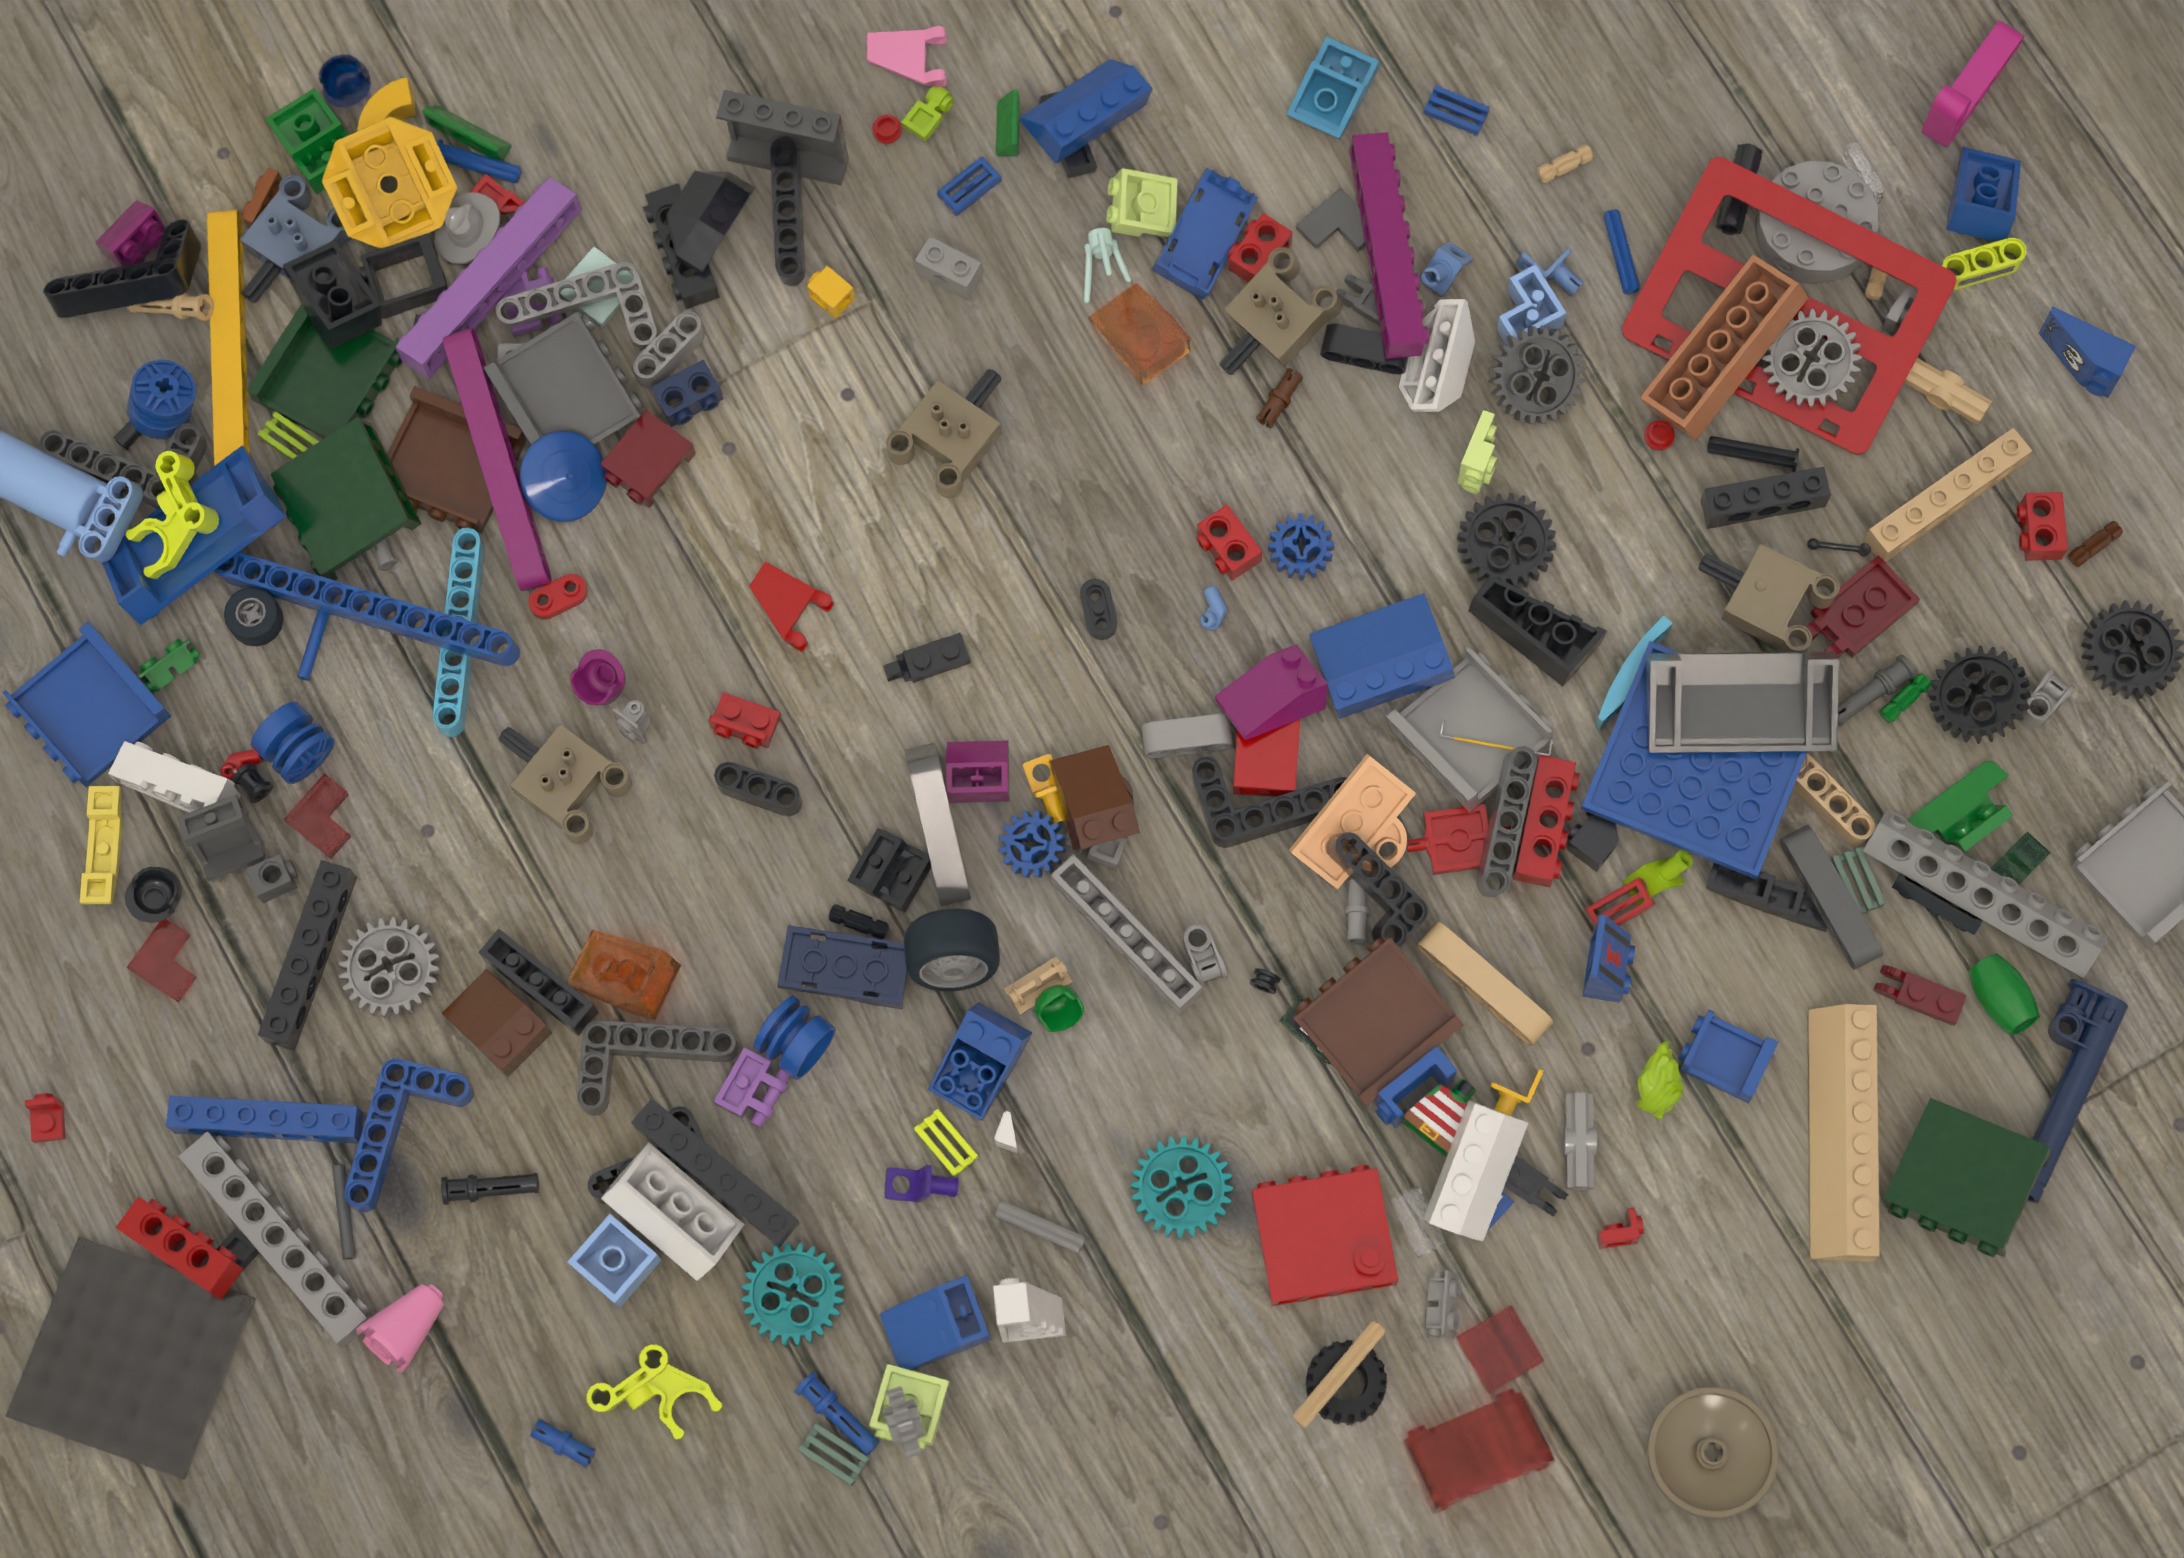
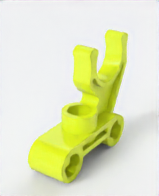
[126,451,219,580]
[587,1344,723,1440]

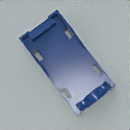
[1151,168,1258,300]

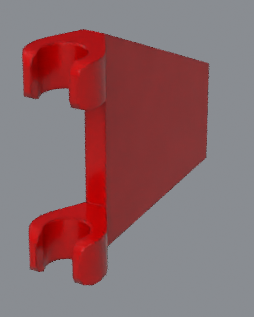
[749,562,834,652]

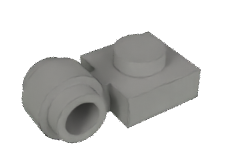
[1064,832,1128,870]

